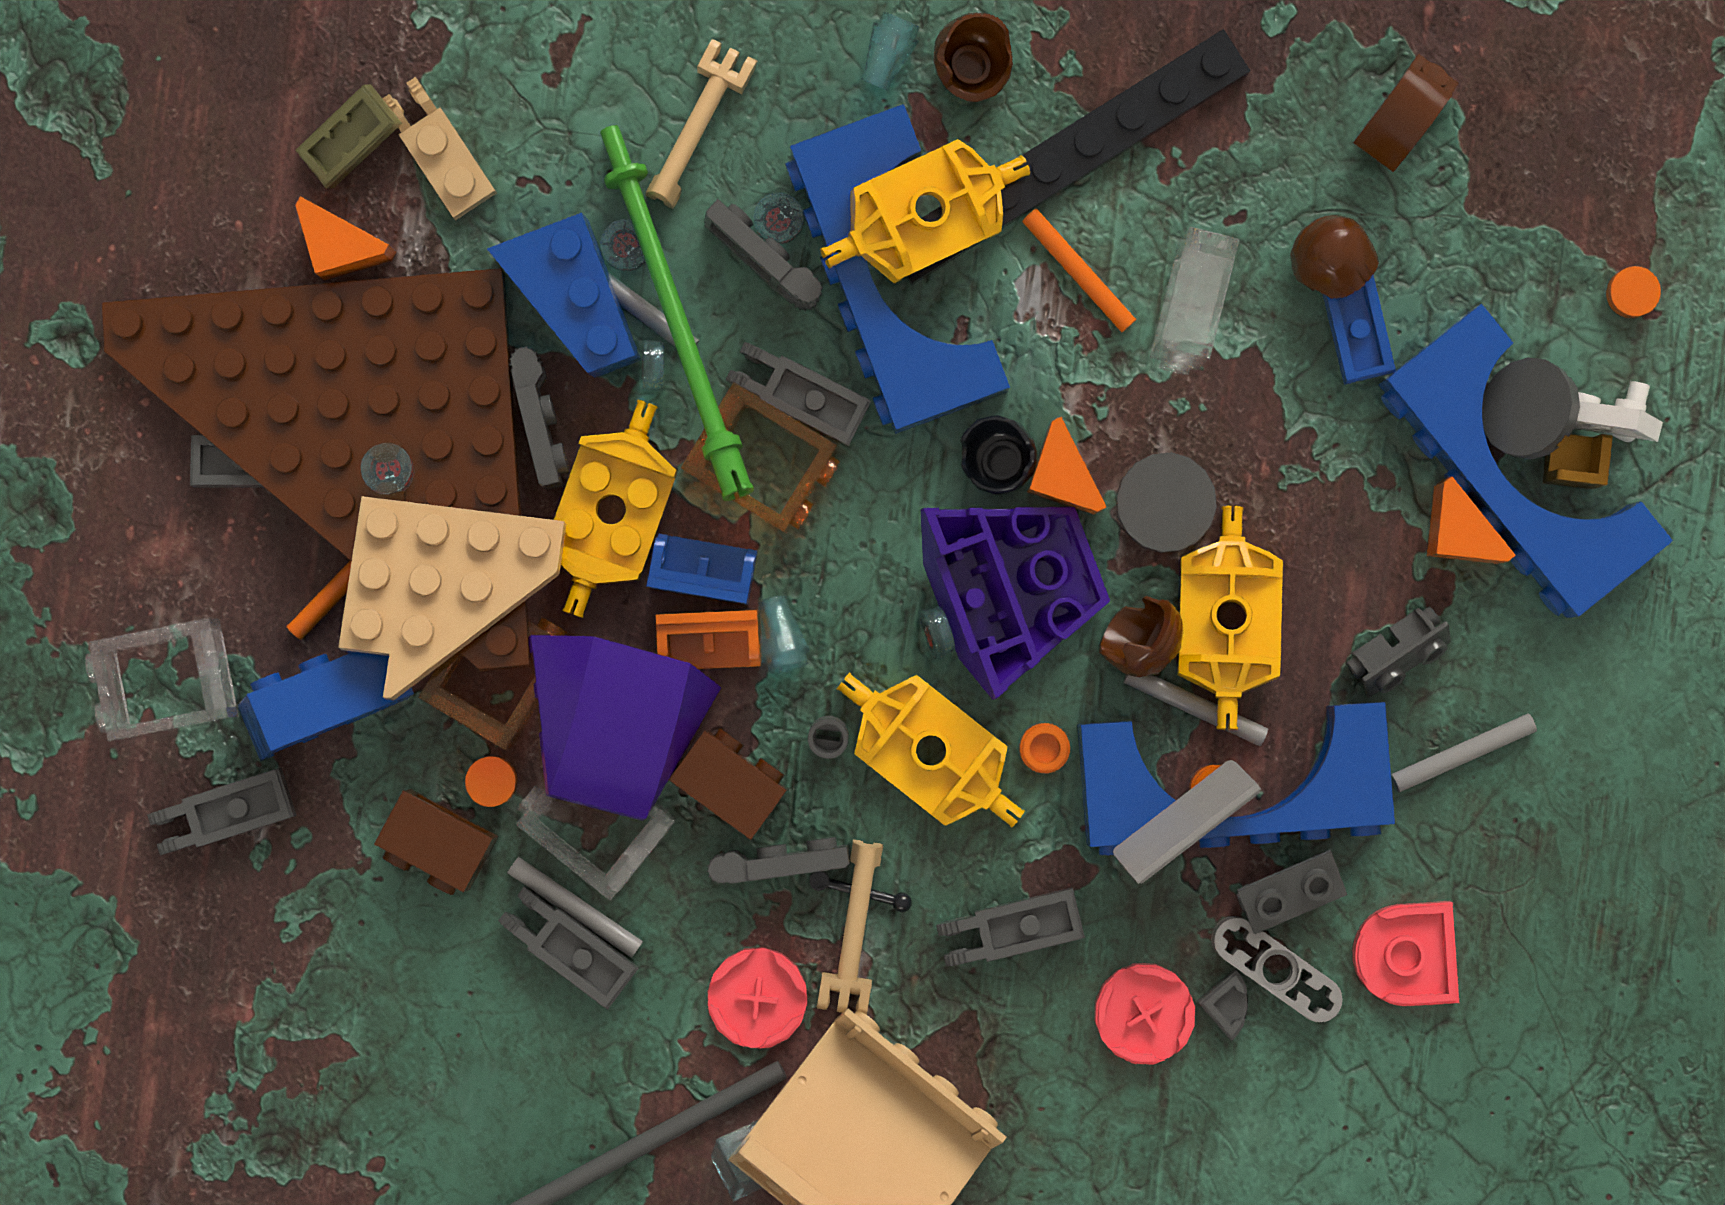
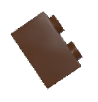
[669,728,788,840]
[374,789,499,895]

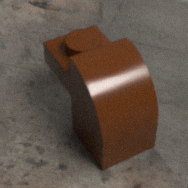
[1353,54,1459,172]

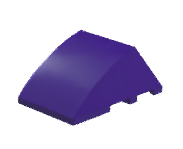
[920,507,1110,700]
[528,635,721,821]

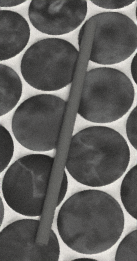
[509,1060,787,1205]

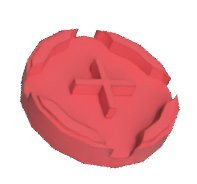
[708,947,808,1049]
[1094,963,1195,1065]

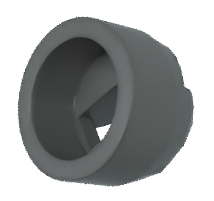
[808,716,849,759]

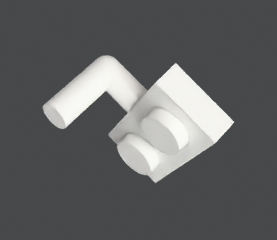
[1574,381,1663,442]

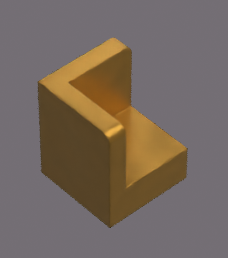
[1543,434,1613,489]

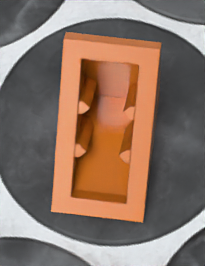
[295,196,397,281]
[1027,417,1107,515]
[1427,476,1516,564]

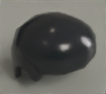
[960,415,1037,495]

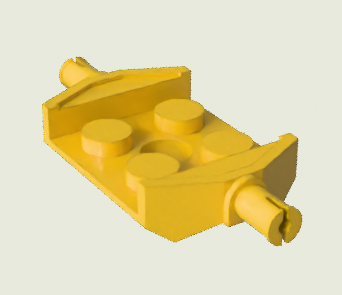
[820,139,1030,283]
[554,400,678,618]
[1177,506,1283,730]
[836,672,1025,828]

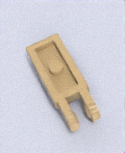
[382,77,497,220]

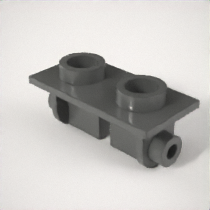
[1346,606,1451,698]
[1236,850,1347,934]

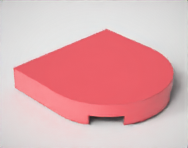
[1352,901,1459,1006]

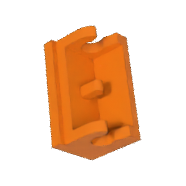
[655,610,761,669]

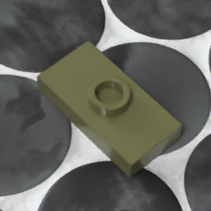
[295,84,402,189]

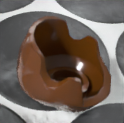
[934,13,1013,102]
[1290,215,1379,299]
[1099,596,1184,678]

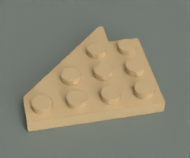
[338,496,566,700]

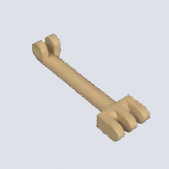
[646,39,758,209]
[817,839,883,1015]

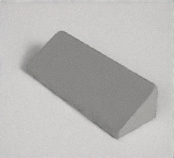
[1113,760,1261,884]

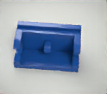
[646,533,758,605]

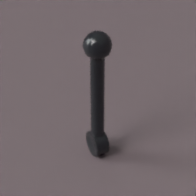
[809,871,912,912]

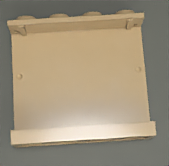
[728,1009,1007,1205]

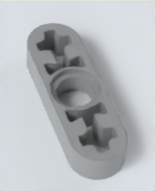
[1211,916,1343,1022]

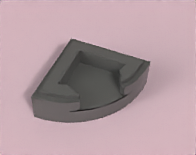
[1197,968,1248,1041]

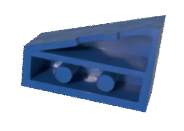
[238,651,414,761]

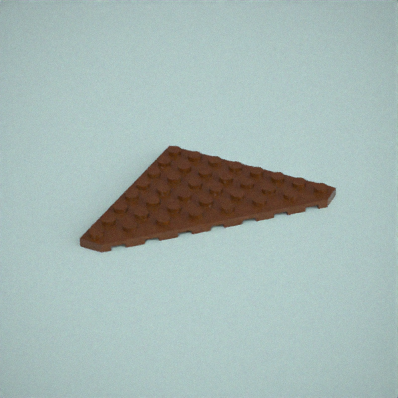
[102,268,532,671]

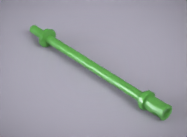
[600,125,754,501]

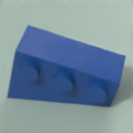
[487,213,641,378]

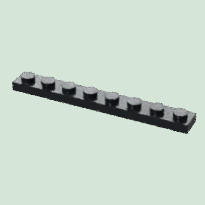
[906,29,1250,285]

